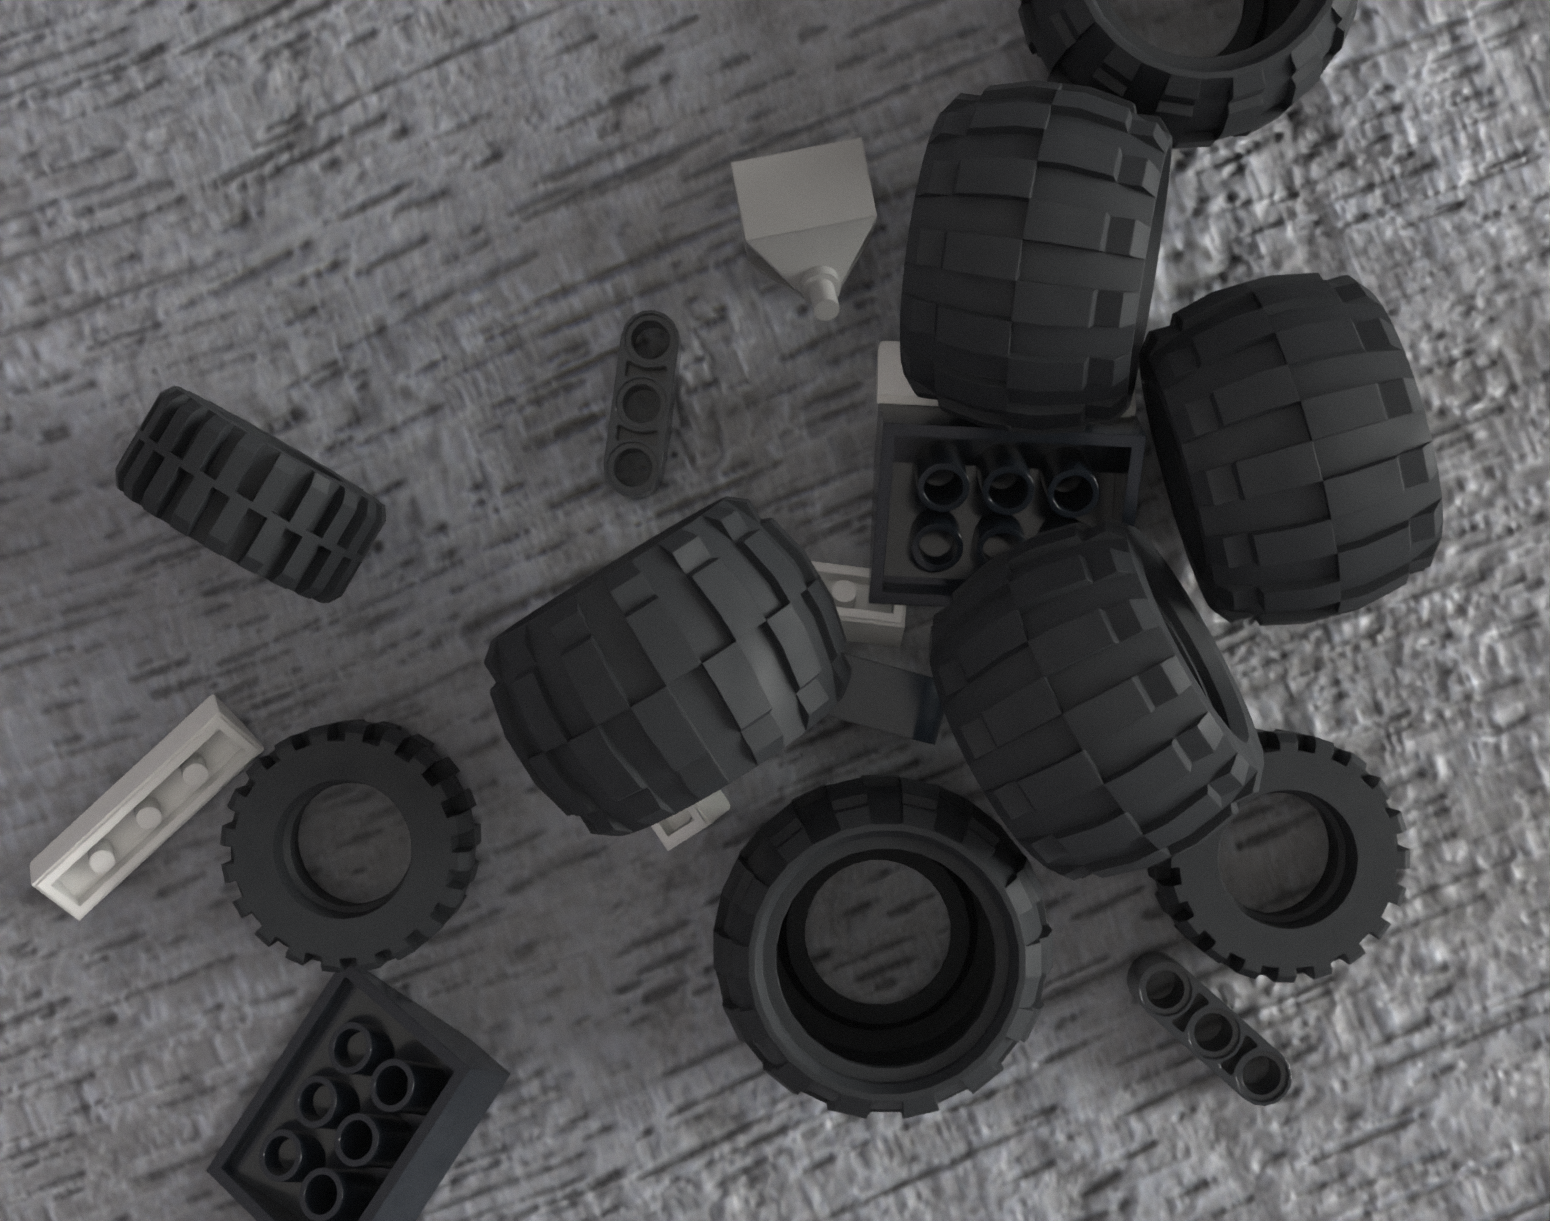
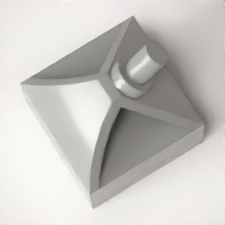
[731,137,877,321]

